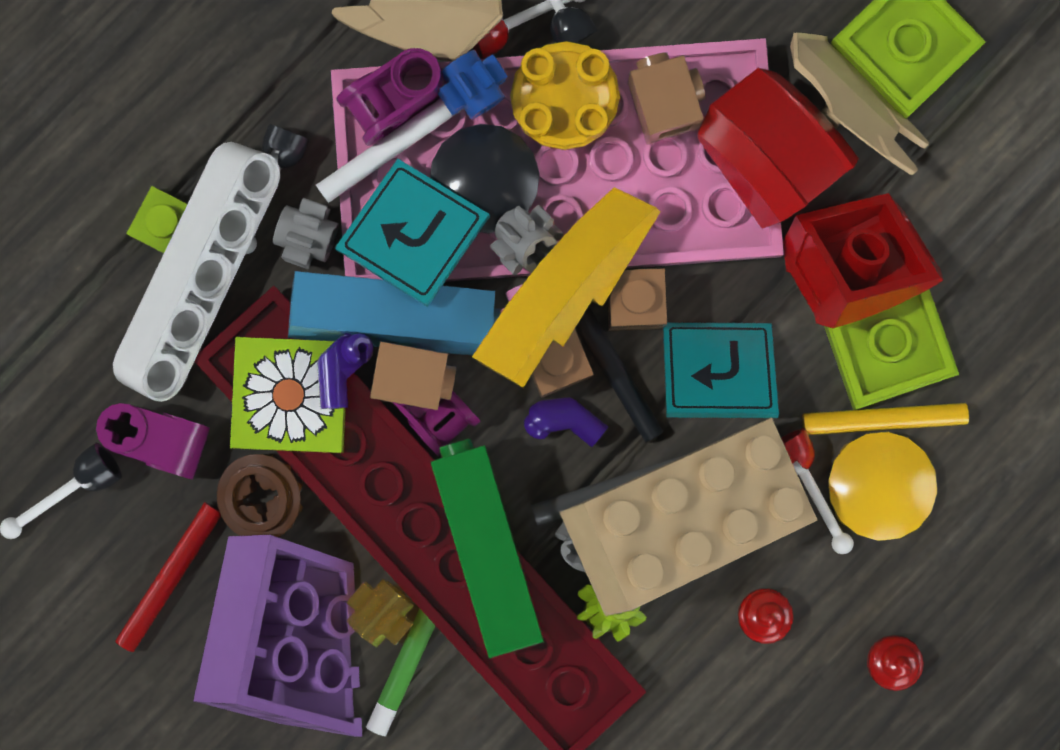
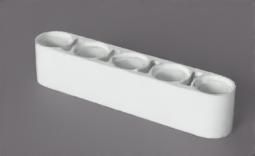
[113,142,280,402]

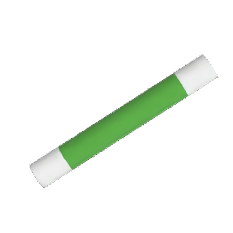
[366,608,435,736]

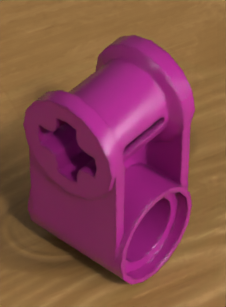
[336,48,445,146]
[393,391,481,458]
[96,403,210,480]

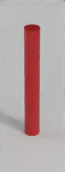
[115,502,221,653]

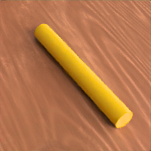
[802,403,969,435]

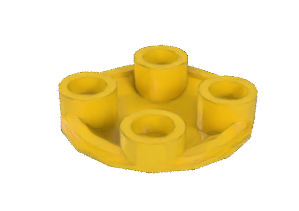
[510,41,620,150]
[828,432,937,541]

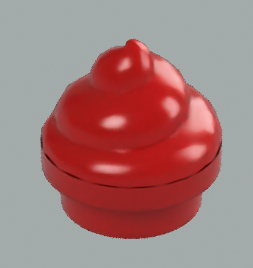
[738,588,794,644]
[867,635,924,691]

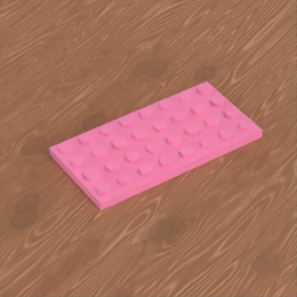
[331,38,784,282]

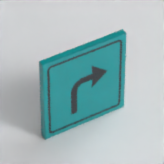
[335,159,490,307]
[663,323,779,418]

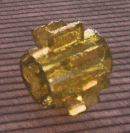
[346,578,414,648]

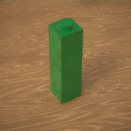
[431,438,544,658]

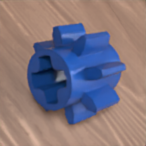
[438,50,508,120]

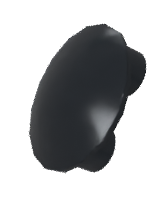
[430,124,540,234]

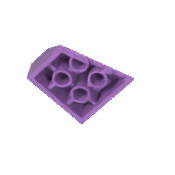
[194,535,362,737]

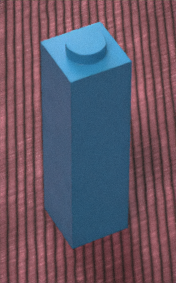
[288,271,501,356]

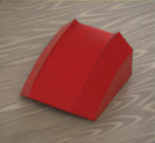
[697,67,859,229]
[783,193,944,329]

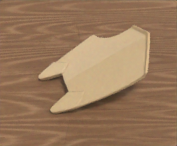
[332,0,503,62]
[790,33,929,175]

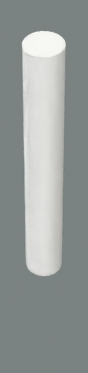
[316,98,463,203]

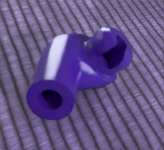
[317,333,374,409]
[524,397,608,447]

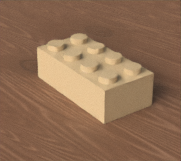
[559,418,817,616]

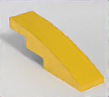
[472,187,660,388]

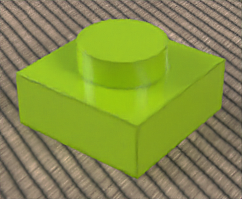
[126,186,187,254]

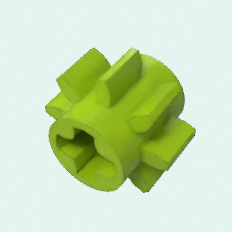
[577,585,647,642]

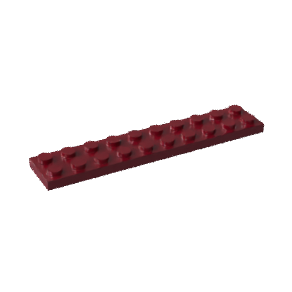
[195,285,646,750]

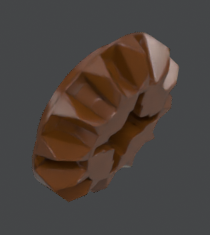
[217,454,304,537]

